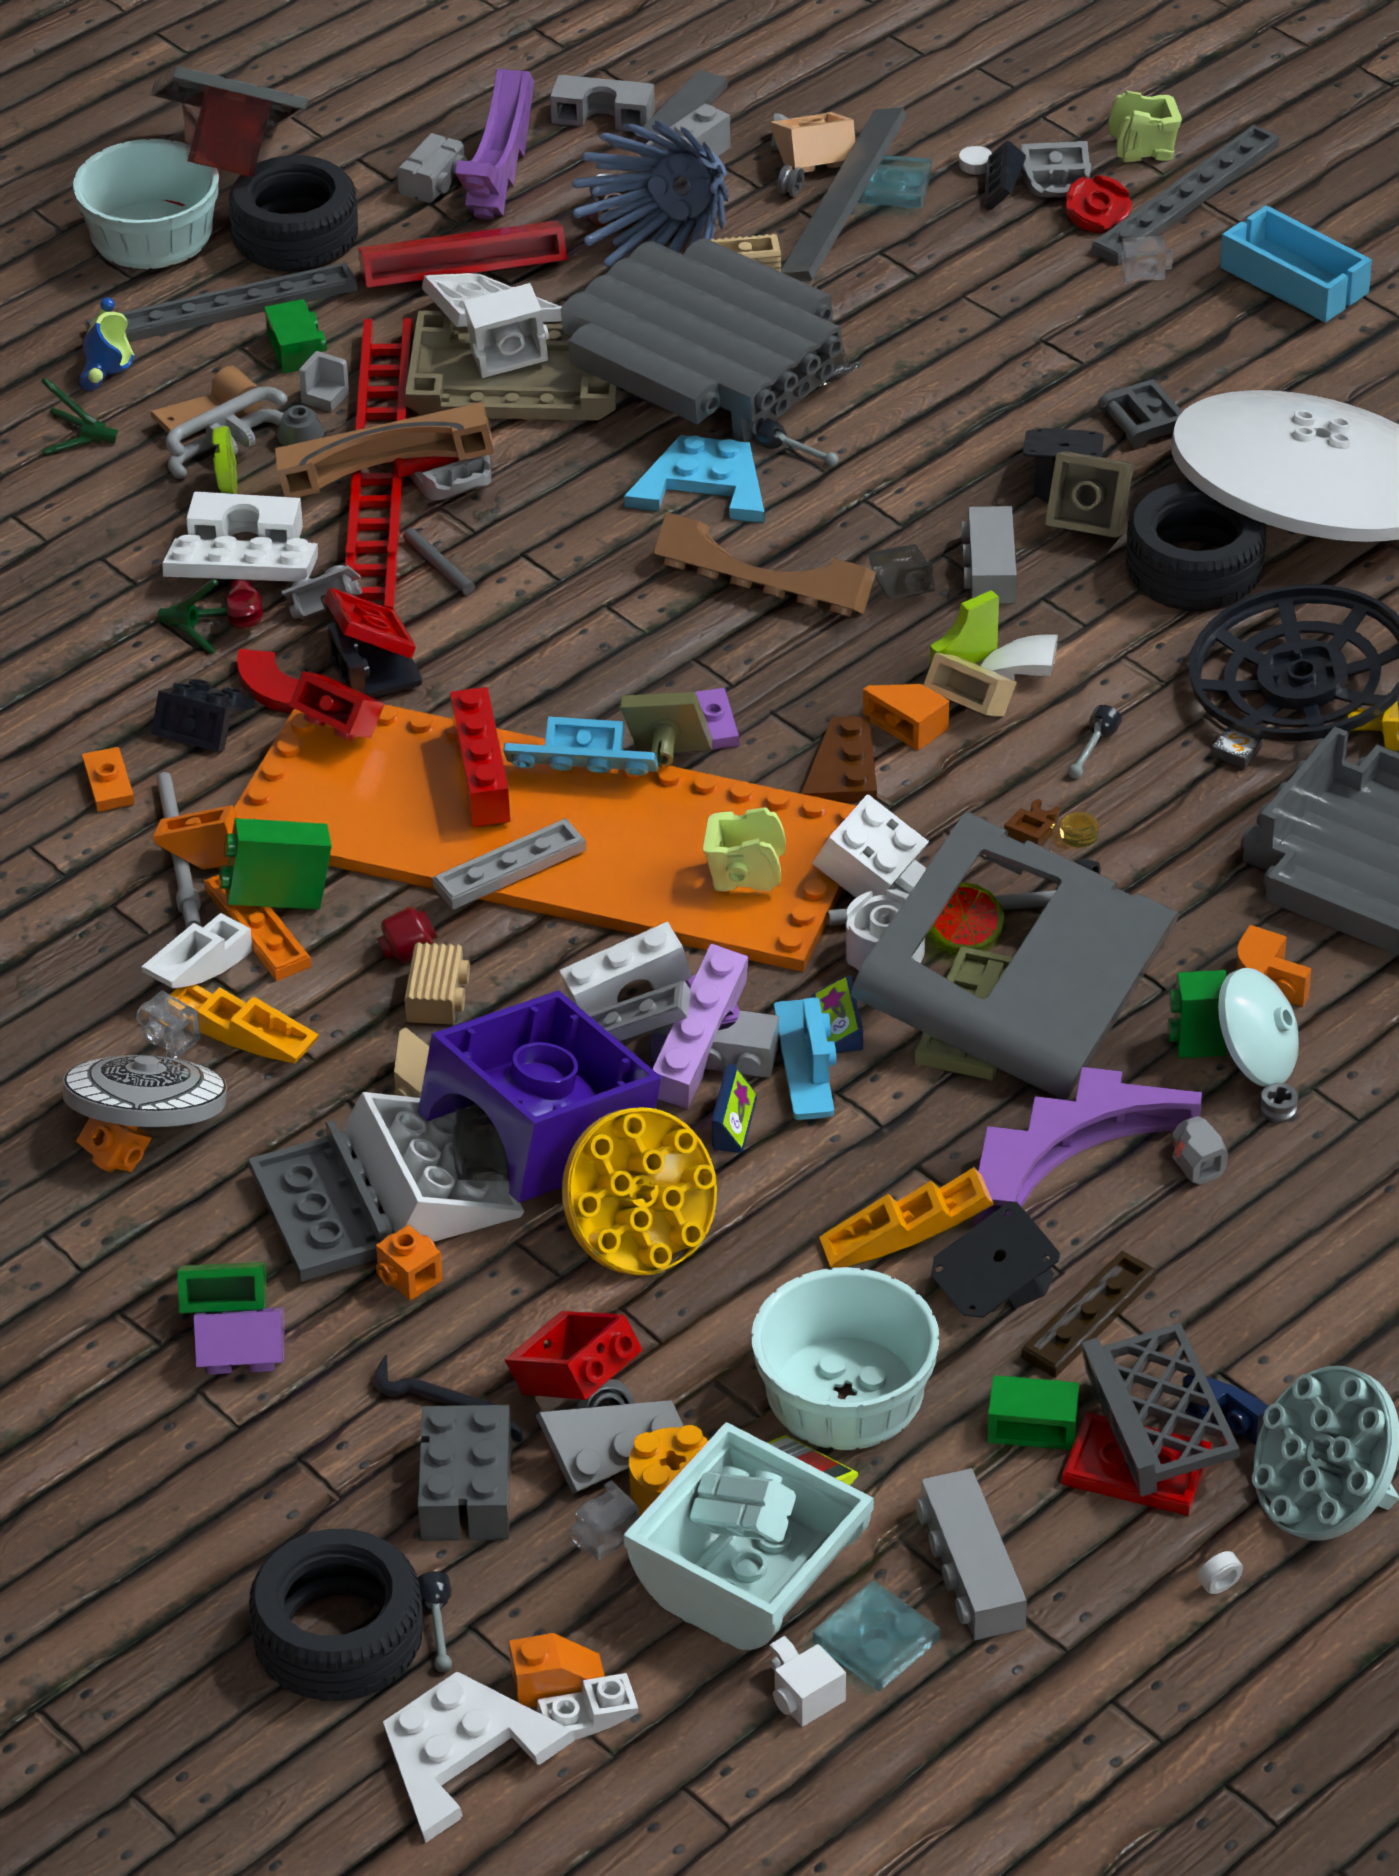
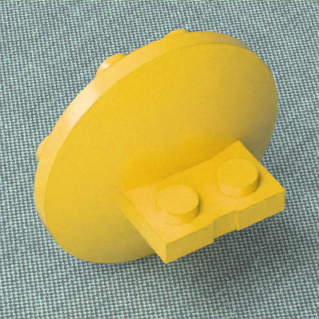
[562,1107,717,1275]

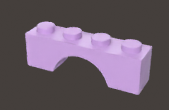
[653,944,748,1109]

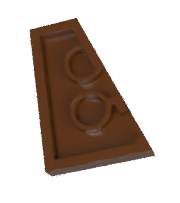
[801,716,877,803]

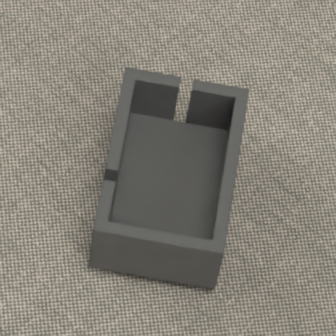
[418,1405,511,1541]

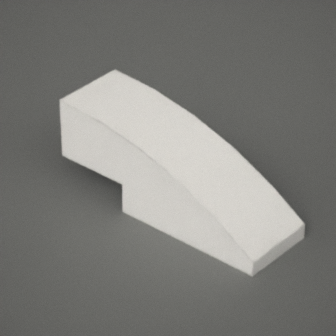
[142,913,253,988]

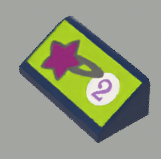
[811,976,863,1053]
[712,1064,757,1153]

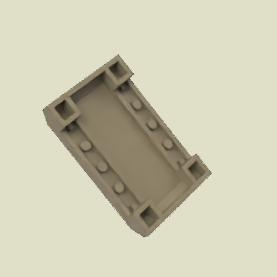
[405,311,618,421]

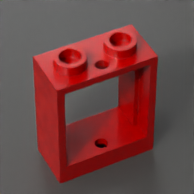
[504,1311,643,1400]

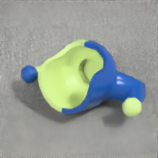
[79,297,135,392]

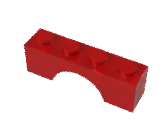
[450,687,511,827]

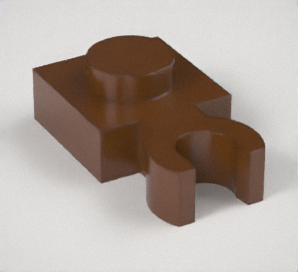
[1004,799,1060,846]

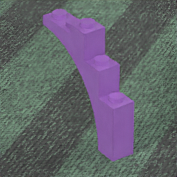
[455,69,534,220]
[973,1067,1202,1226]

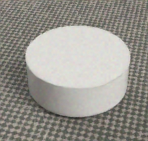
[959,146,992,175]
[1197,1551,1243,1594]

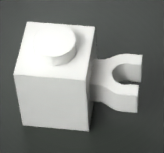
[770,1636,846,1727]

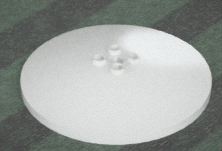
[1171,390,1399,542]

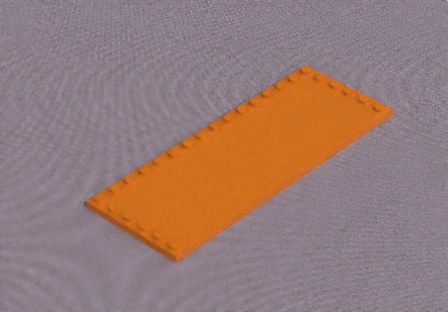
[234,704,856,972]

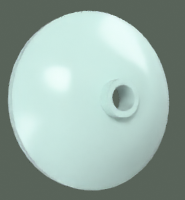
[1218,968,1299,1087]

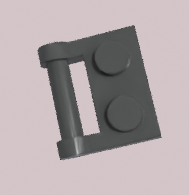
[1098,379,1182,449]

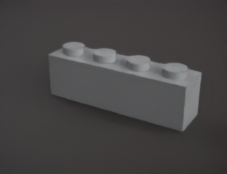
[915,1468,1027,1641]

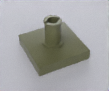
[620,692,713,767]

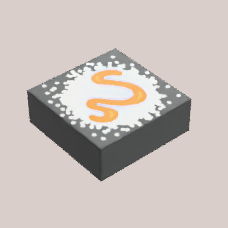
[1211,727,1263,769]

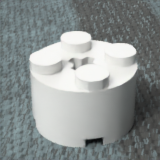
[846,889,925,970]

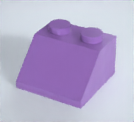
[194,1307,284,1374]

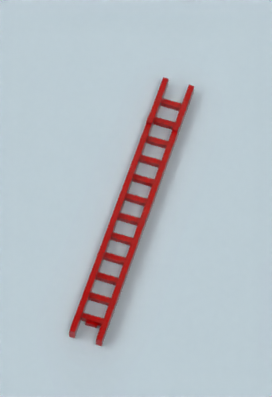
[345,318,413,611]

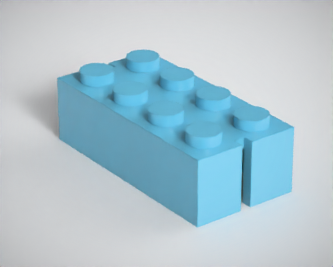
[1220,205,1372,323]

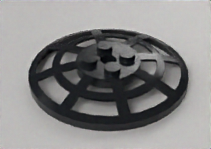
[1189,584,1399,741]

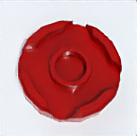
[1065,175,1132,233]

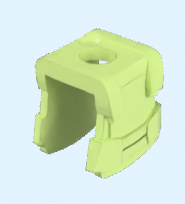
[1109,90,1182,163]
[703,807,786,891]

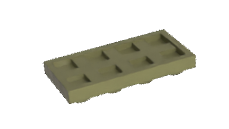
[915,946,1013,1081]

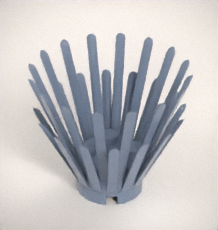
[572,121,728,267]

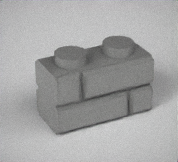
[397,133,467,203]

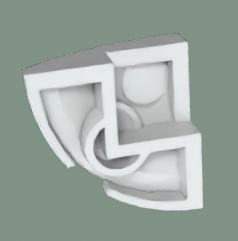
[981,635,1058,681]

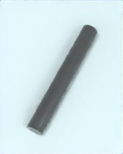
[403,528,475,595]

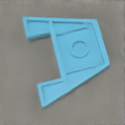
[624,435,765,523]

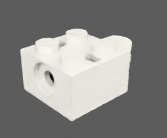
[812,794,929,898]

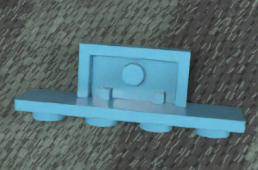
[503,717,658,775]
[774,997,836,1120]

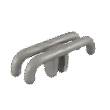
[165,386,287,479]

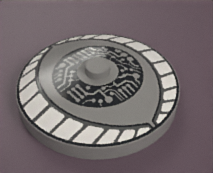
[62,1055,227,1127]

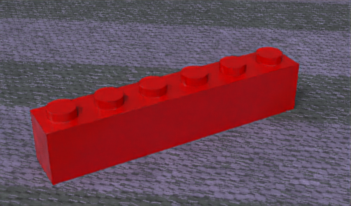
[358,220,567,288]

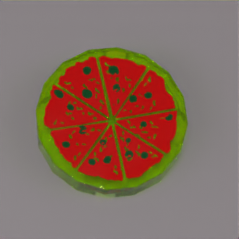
[928,882,1004,955]

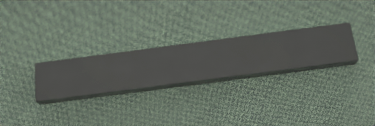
[781,107,907,282]
[1091,125,1280,265]
[86,262,357,342]

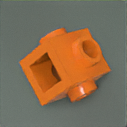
[76,1118,152,1172]
[376,1225,443,1301]

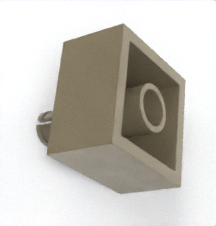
[1045,451,1134,537]

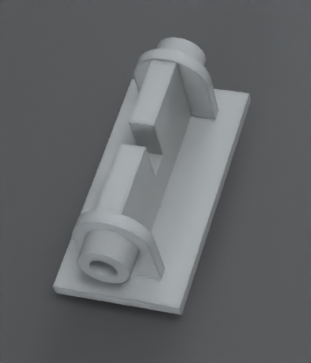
[281,565,362,620]

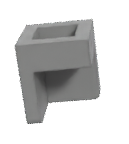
[299,351,349,413]

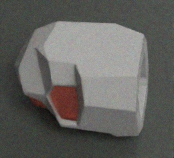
[1172,1116,1228,1185]

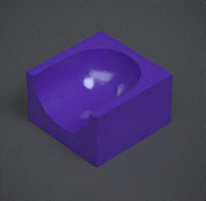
[418,990,662,1203]

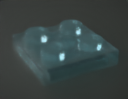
[858,155,932,208]
[813,1580,940,1691]

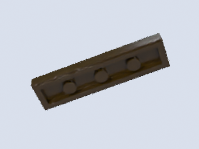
[1021,1250,1156,1378]

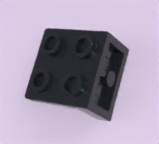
[328,622,422,698]
[151,679,255,752]

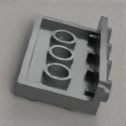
[249,1120,393,1282]

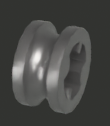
[777,164,804,197]
[1260,1083,1298,1123]

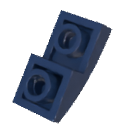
[1181,1374,1269,1445]

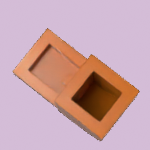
[1236,925,1312,1007]

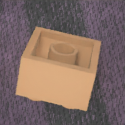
[770,112,856,173]

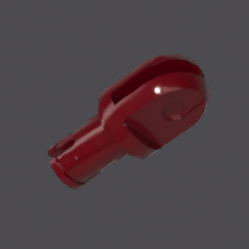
[225,579,263,629]

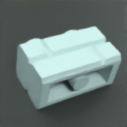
[690,1466,796,1542]

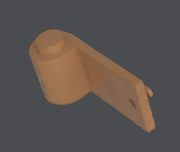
[151,366,262,433]

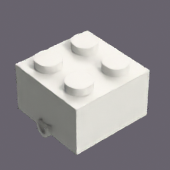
[463,283,550,378]

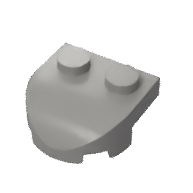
[1021,141,1091,197]
[409,455,492,500]

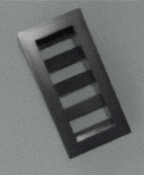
[984,141,1026,210]

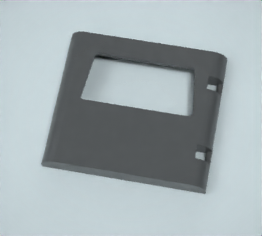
[850,811,1179,1100]

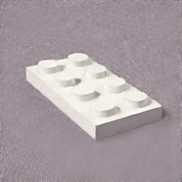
[162,534,318,582]

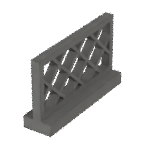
[1082,1323,1240,1497]

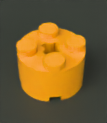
[629,1425,708,1516]

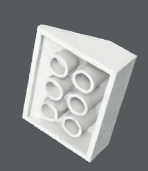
[343,1092,524,1242]

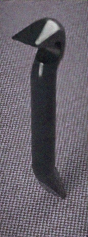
[373,1355,522,1442]

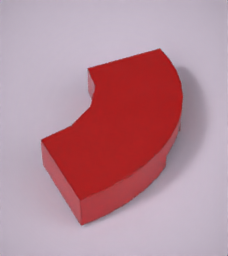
[237,649,299,713]

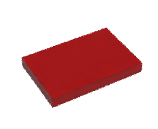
[324,587,416,658]
[1062,1412,1212,1516]

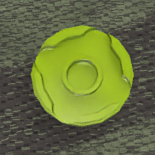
[212,426,238,494]

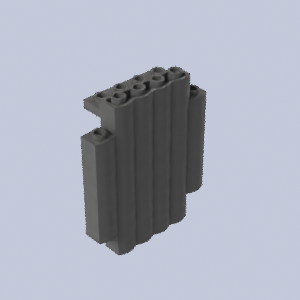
[560,238,843,442]
[1240,726,1399,955]

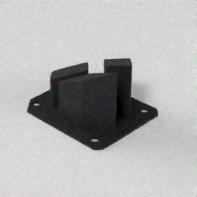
[1023,428,1104,504]
[931,1201,1061,1318]

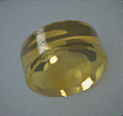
[1060,812,1099,848]

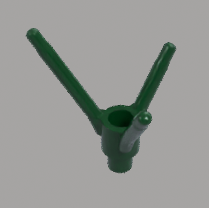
[41,377,118,456]
[157,579,228,655]

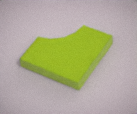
[930,590,999,666]

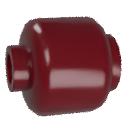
[376,907,438,965]

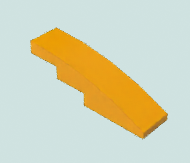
[162,984,319,1064]
[819,1167,994,1268]

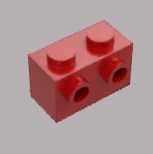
[289,671,384,741]

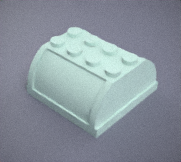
[623,1422,874,1650]

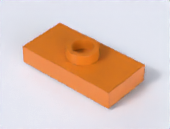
[82,747,135,812]

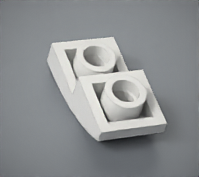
[537,1673,638,1740]

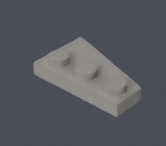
[536,1400,684,1494]

